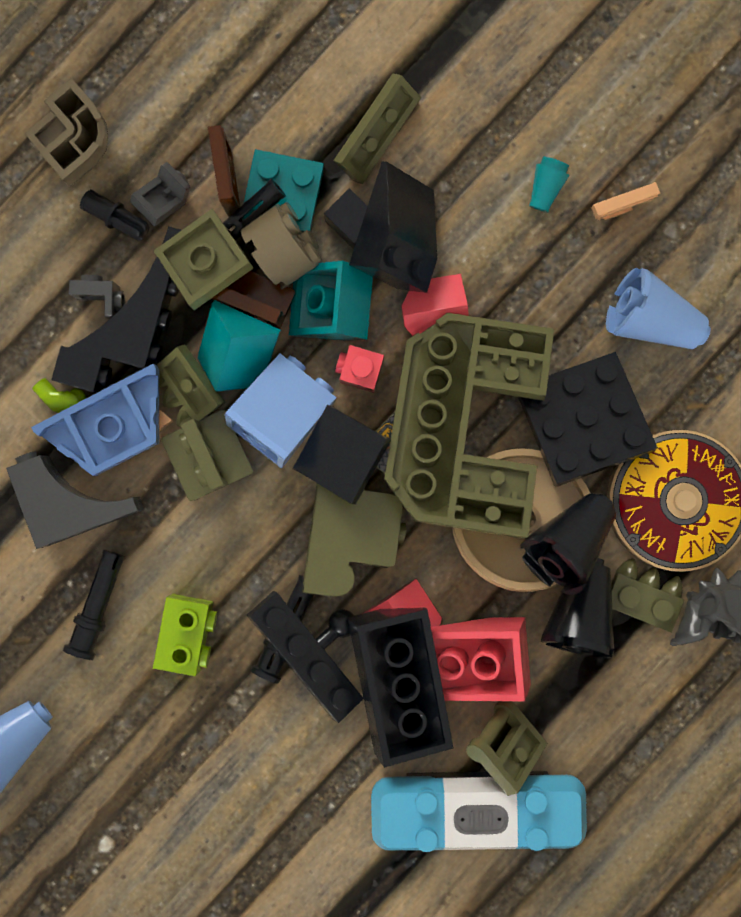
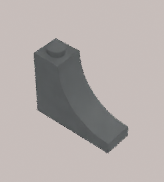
[6,452,145,549]

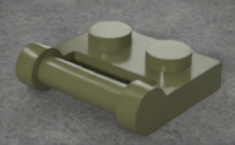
[466,701,548,796]

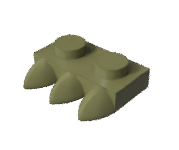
[157,344,225,427]
[611,558,684,633]

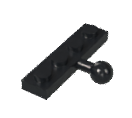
[246,591,363,723]

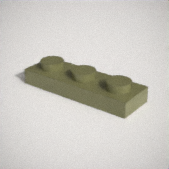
[333,73,421,184]

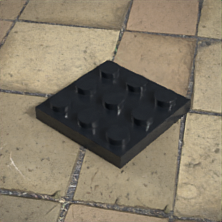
[518,352,658,487]

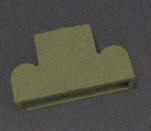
[302,483,406,597]

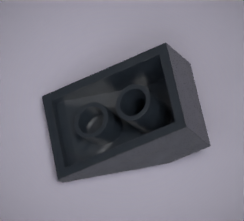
[349,161,437,293]

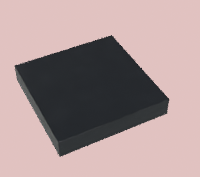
[293,404,391,505]

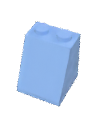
[225,353,337,469]

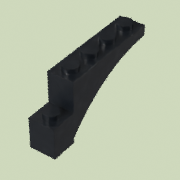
[51,226,181,393]

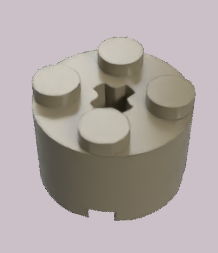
[241,202,322,289]

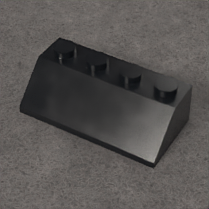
[347,608,454,768]

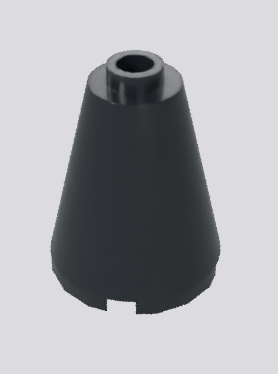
[520,493,616,594]
[541,558,614,658]

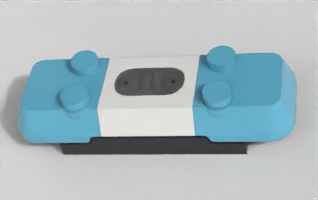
[371,771,587,852]

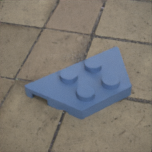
[31,364,159,476]

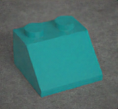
[289,260,373,341]

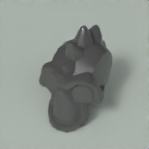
[670,568,741,646]

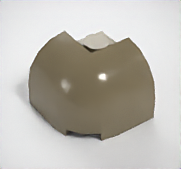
[25,78,108,187]

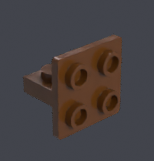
[205,271,295,329]

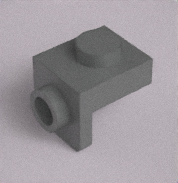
[130,162,191,227]
[69,275,125,319]

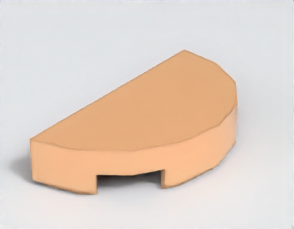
[591,182,661,220]

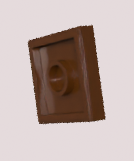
[208,125,240,217]

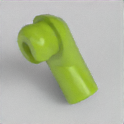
[32,378,86,413]

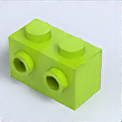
[153,594,217,676]

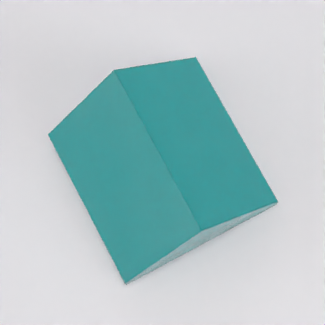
[197,300,281,392]

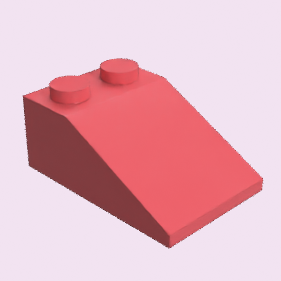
[431,617,531,701]

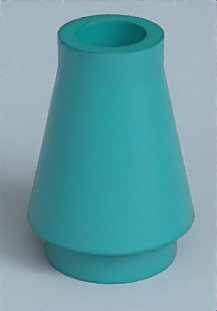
[529,156,570,213]

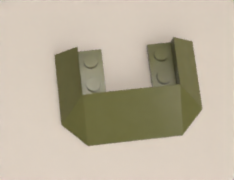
[384,313,554,539]

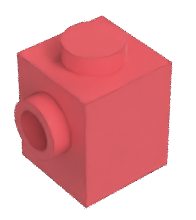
[335,345,384,393]

